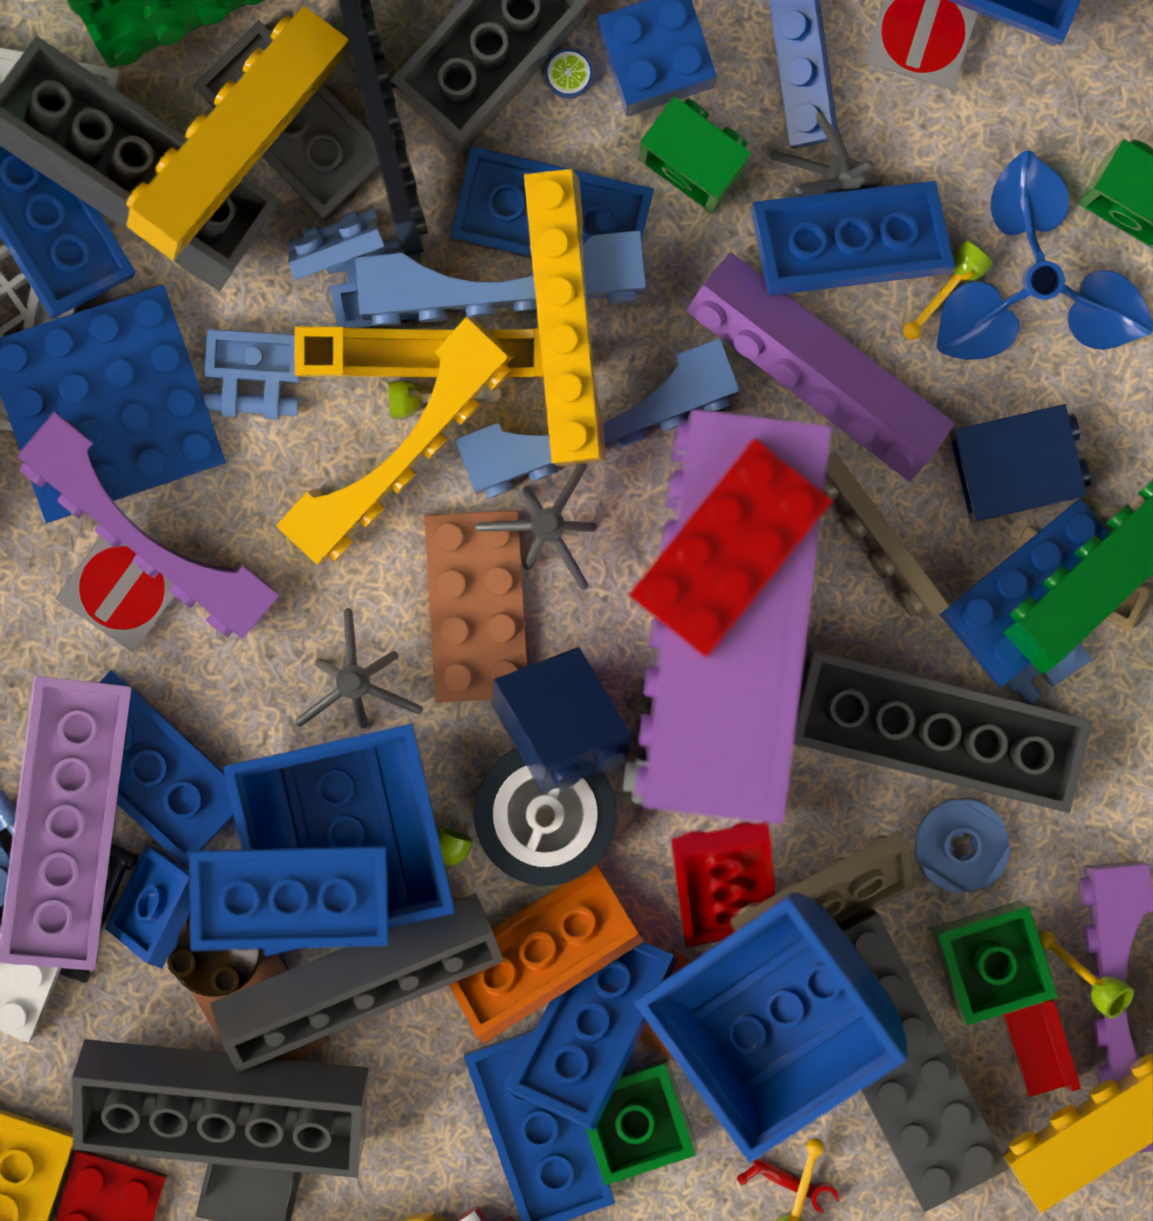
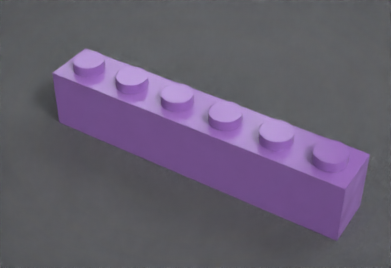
[686,252,955,482]

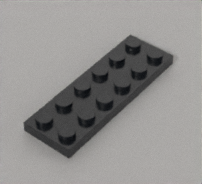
[339,0,429,256]

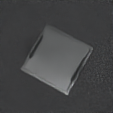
[195,1163,302,1221]

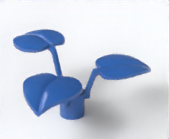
[936,150,1153,360]

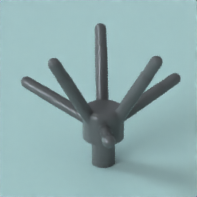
[770,112,880,194]
[475,463,597,590]
[295,608,423,729]

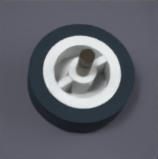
[474,748,617,886]

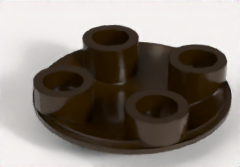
[167,914,262,997]

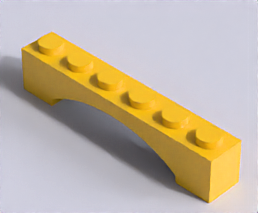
[524,169,607,466]
[276,317,515,565]
[295,326,544,378]

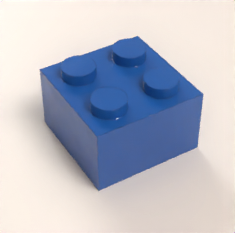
[597,0,717,117]

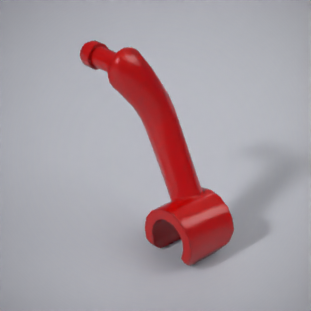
[736,1159,839,1213]

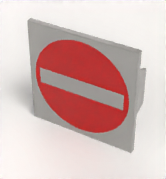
[864,0,978,91]
[55,536,174,653]

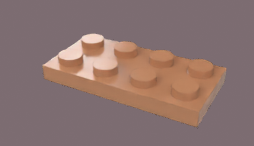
[424,510,528,703]

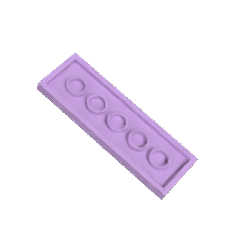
[0,675,131,971]

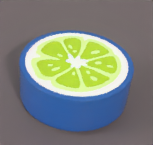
[546,49,592,99]

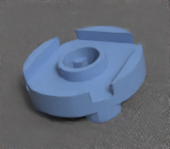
[914,799,1010,893]

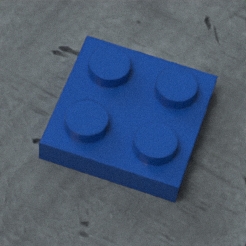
[105,845,190,969]

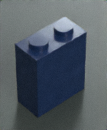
[949,404,1091,523]
[492,647,632,794]

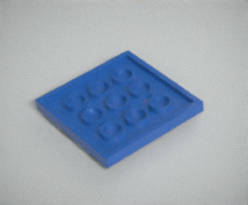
[0,284,226,524]

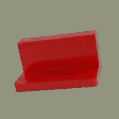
[1003,999,1081,1097]

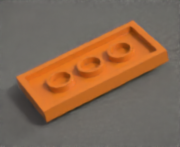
[449,864,644,1044]

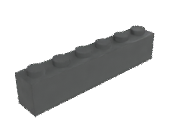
[210,893,504,1073]

